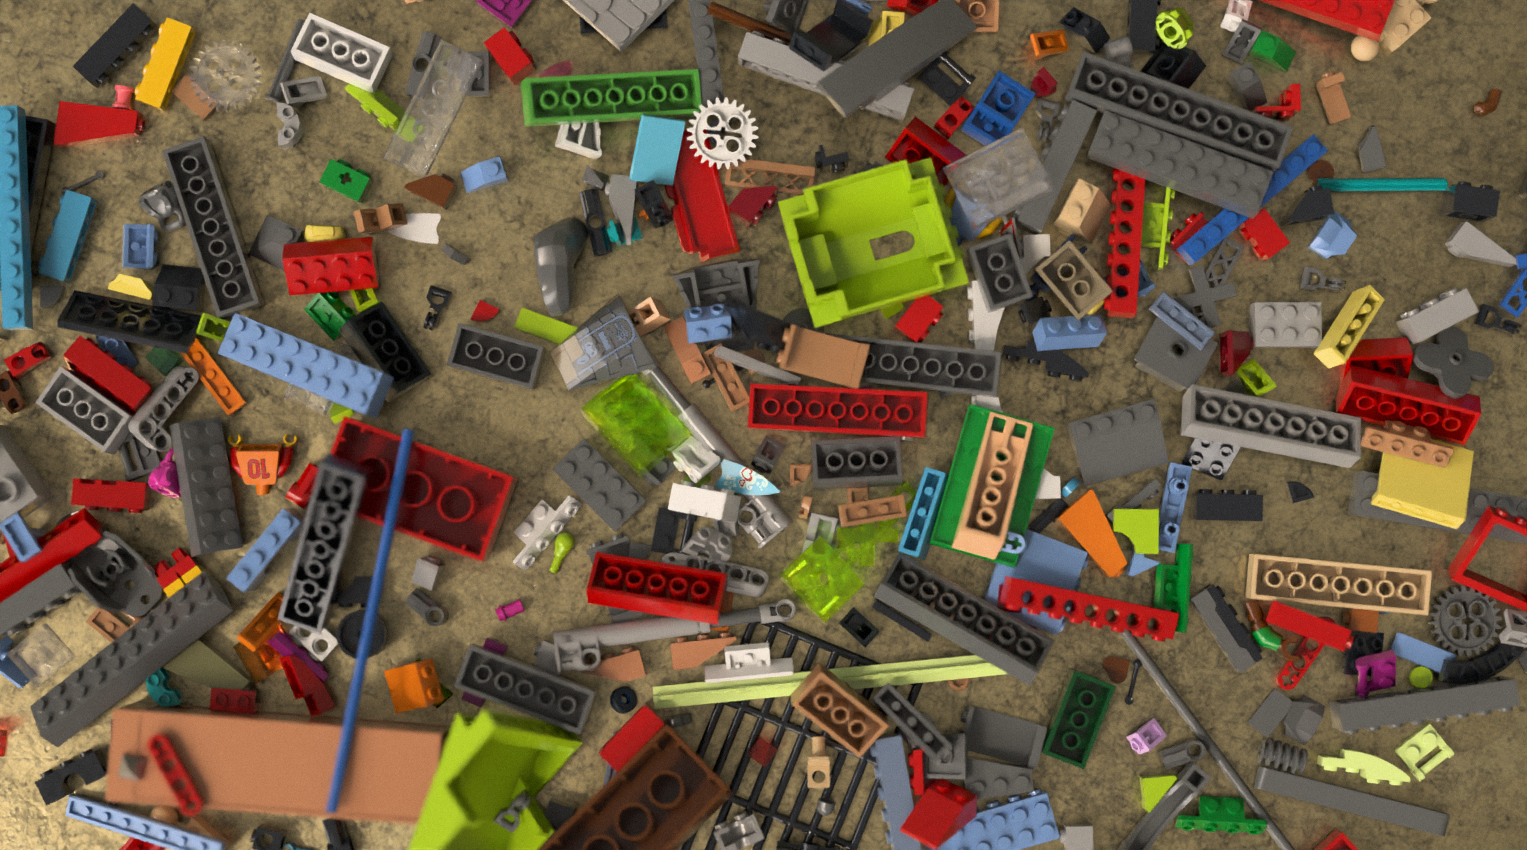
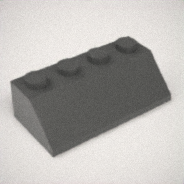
[811,437,902,490]

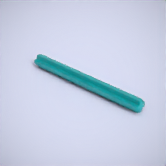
[1317,178,1448,191]

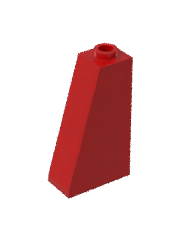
[53,101,145,148]
[1266,600,1354,652]

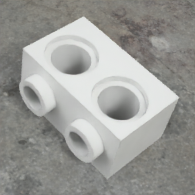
[289,625,339,661]

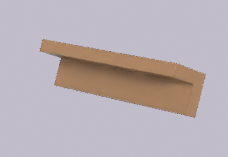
[725,159,815,195]

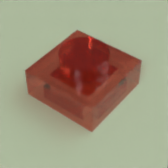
[747,736,778,767]

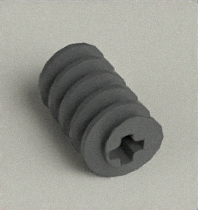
[1257,737,1308,775]

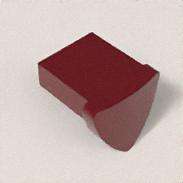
[1030,67,1058,98]

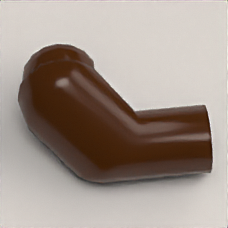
[1474,89,1502,115]

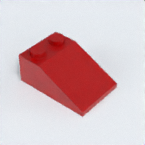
[900,779,977,850]

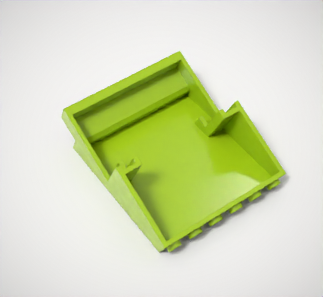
[409,710,583,850]

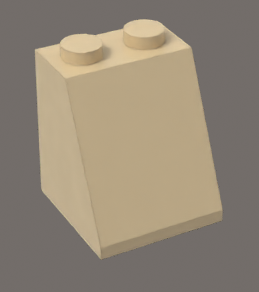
[1053,178,1111,244]

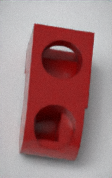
[934,96,975,140]
[4,342,51,379]

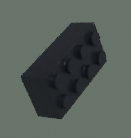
[339,302,431,403]

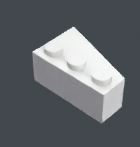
[555,122,602,159]
[668,480,741,522]

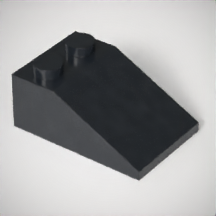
[724,302,799,353]

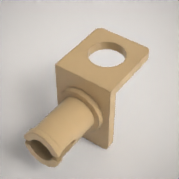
[807,737,830,788]

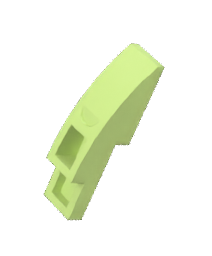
[1317,748,1410,785]

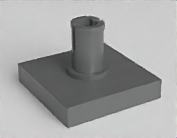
[763,0,809,34]
[923,733,968,779]

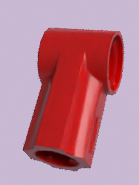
[285,462,319,509]

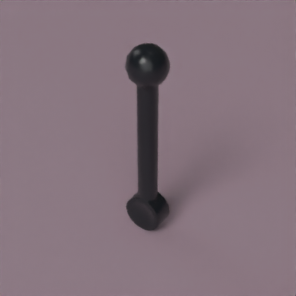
[702,365,744,389]
[1124,660,1142,705]

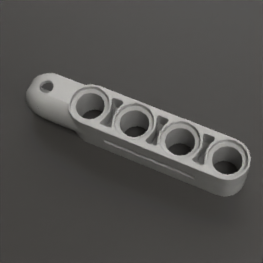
[660,552,768,597]

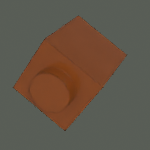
[1343,608,1379,633]

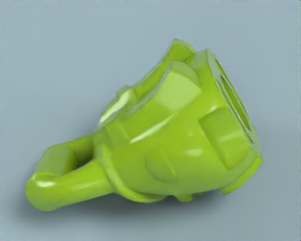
[1155,7,1194,49]

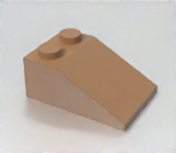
[955,0,999,32]

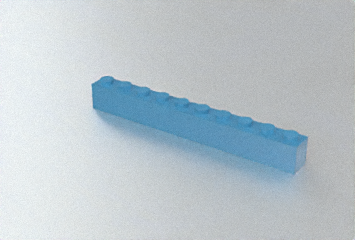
[0,105,33,331]

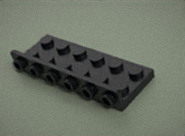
[57,290,202,353]

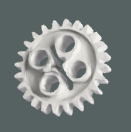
[687,97,758,169]

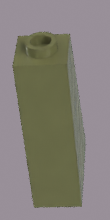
[162,636,254,690]

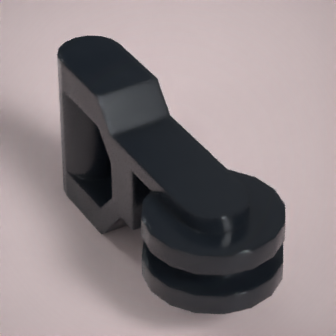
[423,285,452,331]
[1474,304,1522,335]

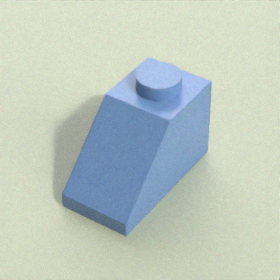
[461,156,509,193]

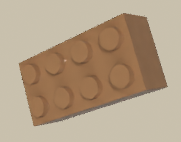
[791,663,889,758]

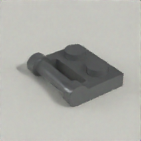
[118,429,162,482]

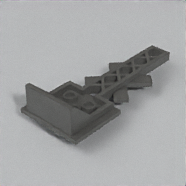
[1134,237,1244,392]

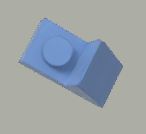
[1125,548,1160,577]

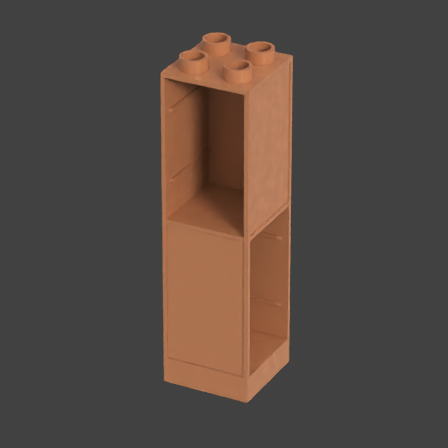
[105,702,453,824]

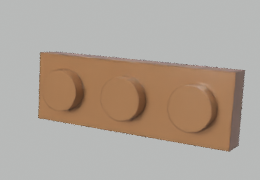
[701,343,750,412]
[838,494,907,527]

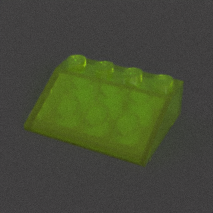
[581,374,690,478]

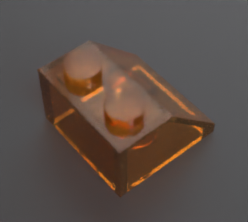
[233,624,286,685]

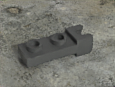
[1105,479,1161,525]

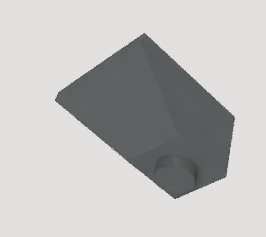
[248,215,304,271]

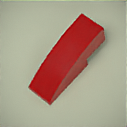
[279,654,336,716]

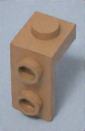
[1316,71,1351,124]

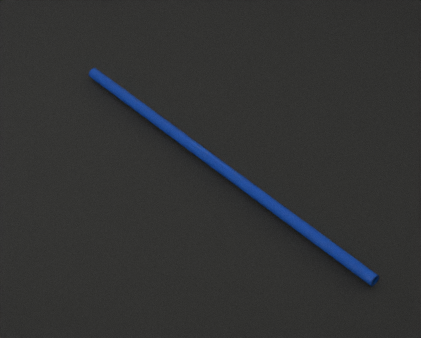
[326,429,414,813]

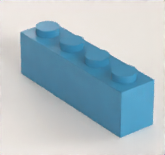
[38,190,98,283]
[898,467,949,560]

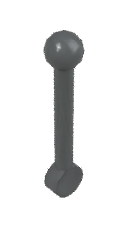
[61,171,105,194]

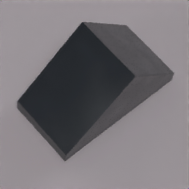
[839,607,880,648]

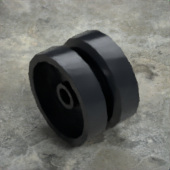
[336,609,390,659]

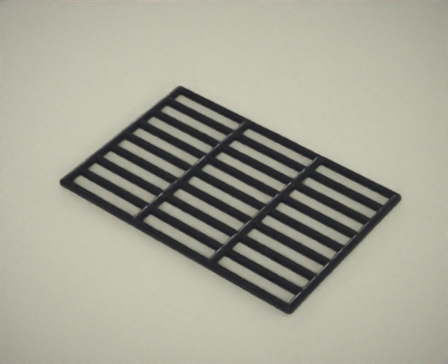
[681,621,923,850]

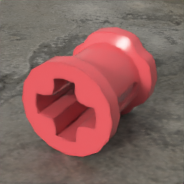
[112,85,135,110]

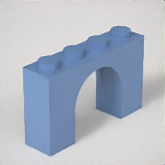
[227,508,305,592]

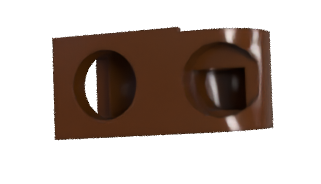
[0,370,29,414]

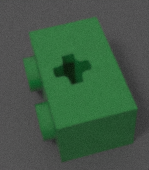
[319,158,374,204]

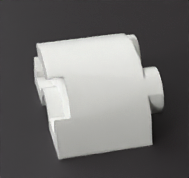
[672,436,721,483]

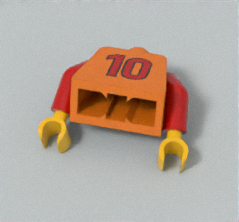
[228,434,298,495]

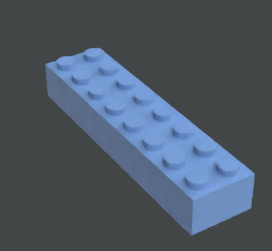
[218,313,394,419]

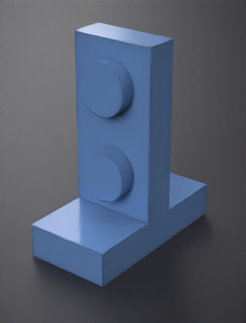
[0,513,48,563]

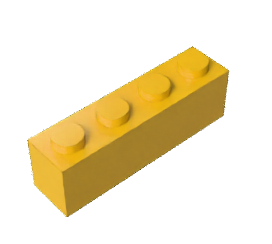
[135,17,197,112]

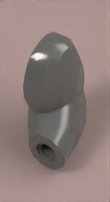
[534,217,588,317]

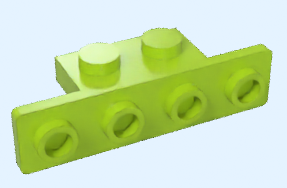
[345,83,425,144]
[1141,187,1175,270]

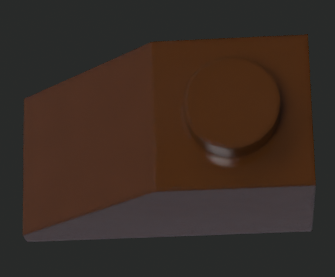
[404,174,458,210]

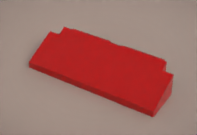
[664,129,740,263]

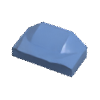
[1308,211,1357,259]

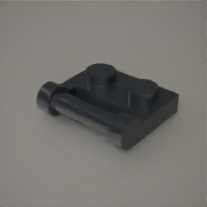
[918,51,976,107]
[651,508,698,556]

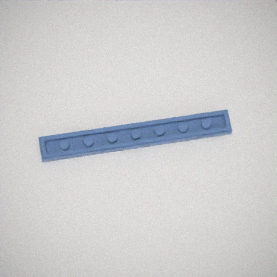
[65,793,226,850]

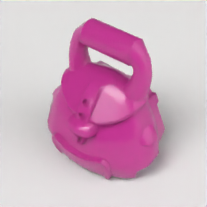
[148,448,181,498]

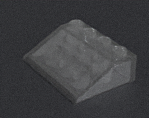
[943,127,1054,230]

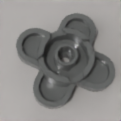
[1413,326,1494,399]

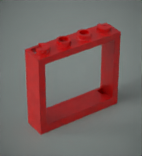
[1447,505,1527,612]

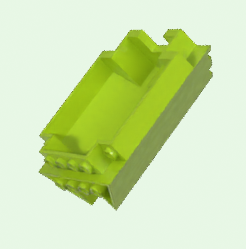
[778,158,969,328]

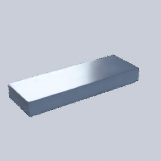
[1149,291,1215,350]

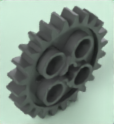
[1428,585,1502,657]

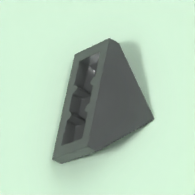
[1222,19,1262,64]

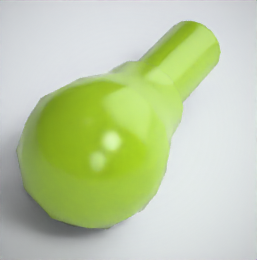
[549,532,574,574]

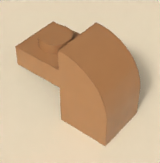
[354,203,408,234]

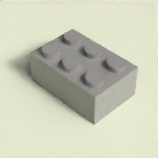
[1396,287,1479,345]
[1250,302,1322,348]

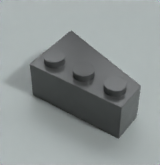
[963,756,1034,799]

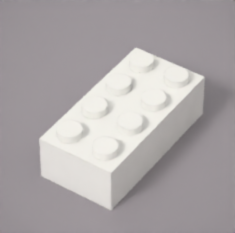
[291,13,393,94]

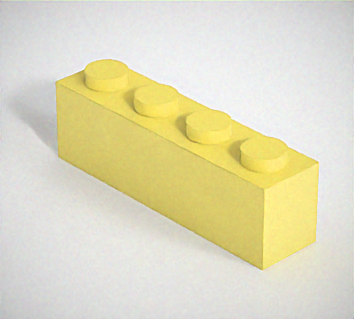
[1314,285,1385,368]

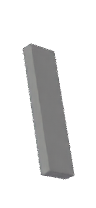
[713,346,801,386]

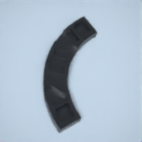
[1438,618,1524,684]

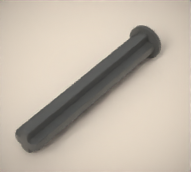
[264,19,305,103]

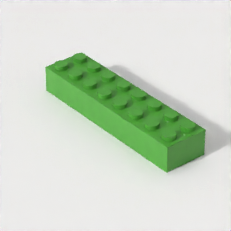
[520,69,702,127]

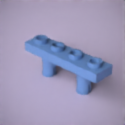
[1159,462,1192,553]

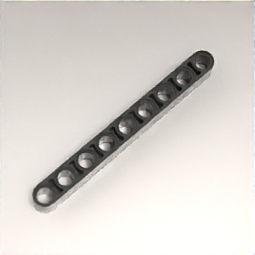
[1254,766,1450,836]

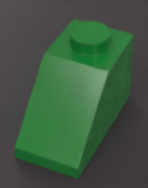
[1247,30,1296,72]

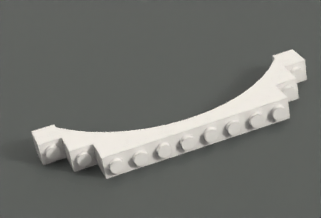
[967,234,1061,499]

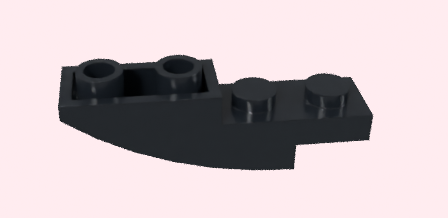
[1001,340,1089,382]

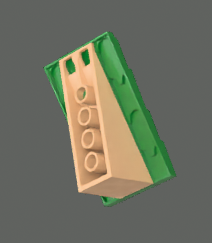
[929,404,1055,568]

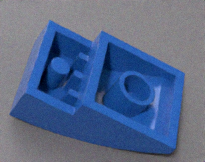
[961,71,1036,154]

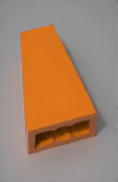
[1056,489,1127,578]

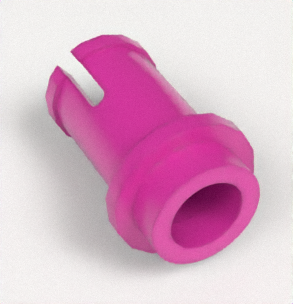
[495,599,525,621]

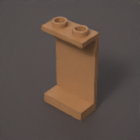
[776,325,870,389]

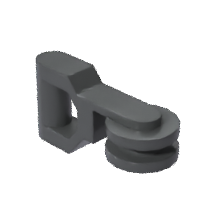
[1035,98,1060,142]
[1300,267,1347,292]
[493,790,532,833]

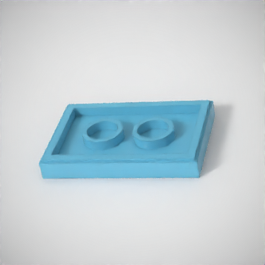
[629,114,685,186]

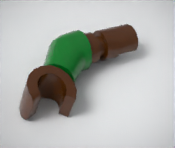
[1245,599,1302,662]

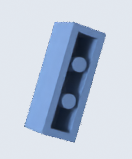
[1032,314,1107,351]

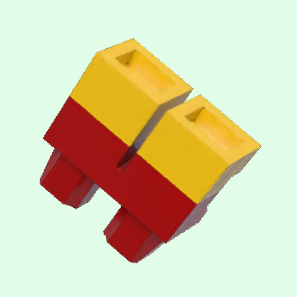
[154,547,210,598]

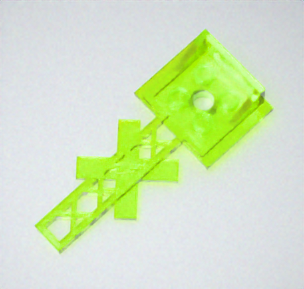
[779,481,917,623]

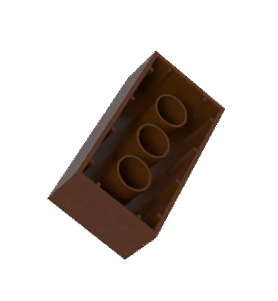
[539,724,734,850]

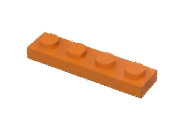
[180,337,247,416]

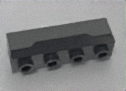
[1190,584,1263,673]

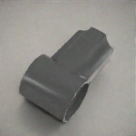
[405,588,449,626]
[1159,738,1206,770]

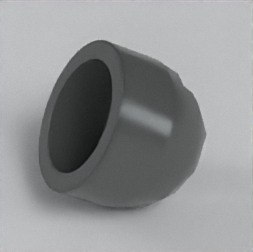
[817,797,836,816]

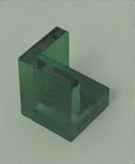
[145,347,184,376]

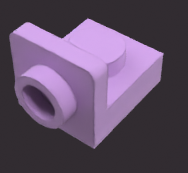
[1127,718,1167,754]

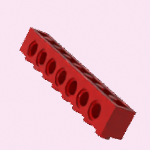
[1104,168,1145,318]
[1000,576,1179,642]

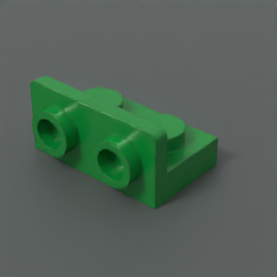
[304,292,356,341]

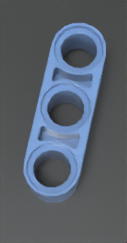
[1390,632,1457,673]

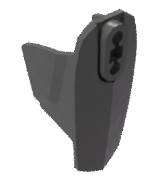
[55,511,163,617]

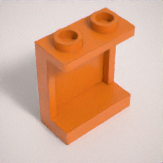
[384,658,444,714]

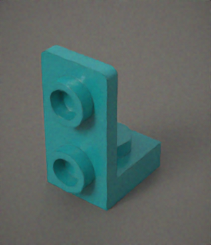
[606,217,643,247]

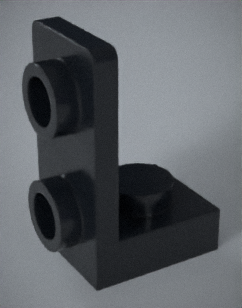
[634,180,673,229]

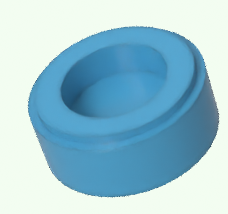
[1061,477,1081,498]

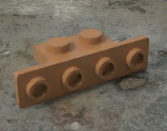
[1361,420,1453,467]

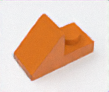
[1030,29,1069,60]

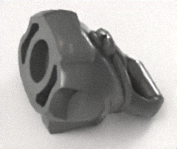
[139,180,185,233]

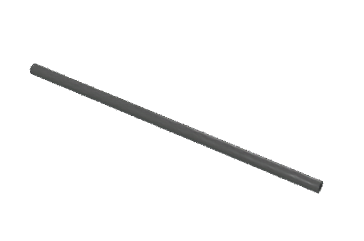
[1119,629,1295,850]

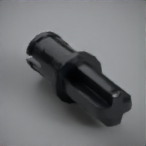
[1029,498,1069,534]

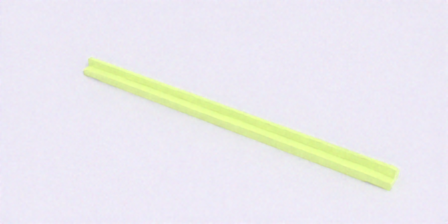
[653,655,1007,709]

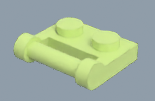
[1394,723,1455,782]

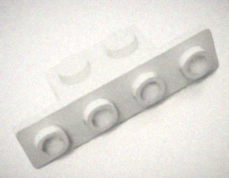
[513,495,582,571]
[705,642,794,683]

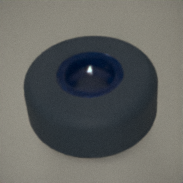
[610,686,637,714]

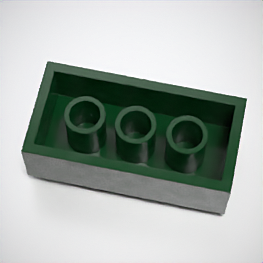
[1041,669,1116,769]

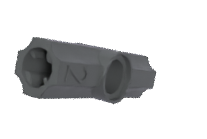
[405,31,442,100]

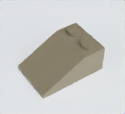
[1035,240,1113,320]

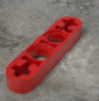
[1276,616,1335,690]
[147,734,204,816]

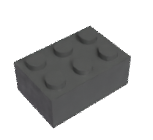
[966,233,1033,313]

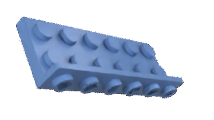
[924,788,1060,850]

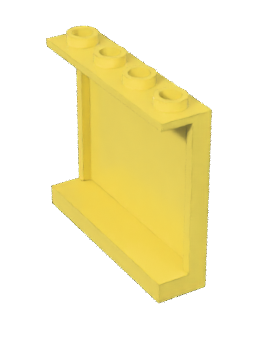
[1371,439,1474,529]

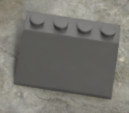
[1066,399,1169,487]

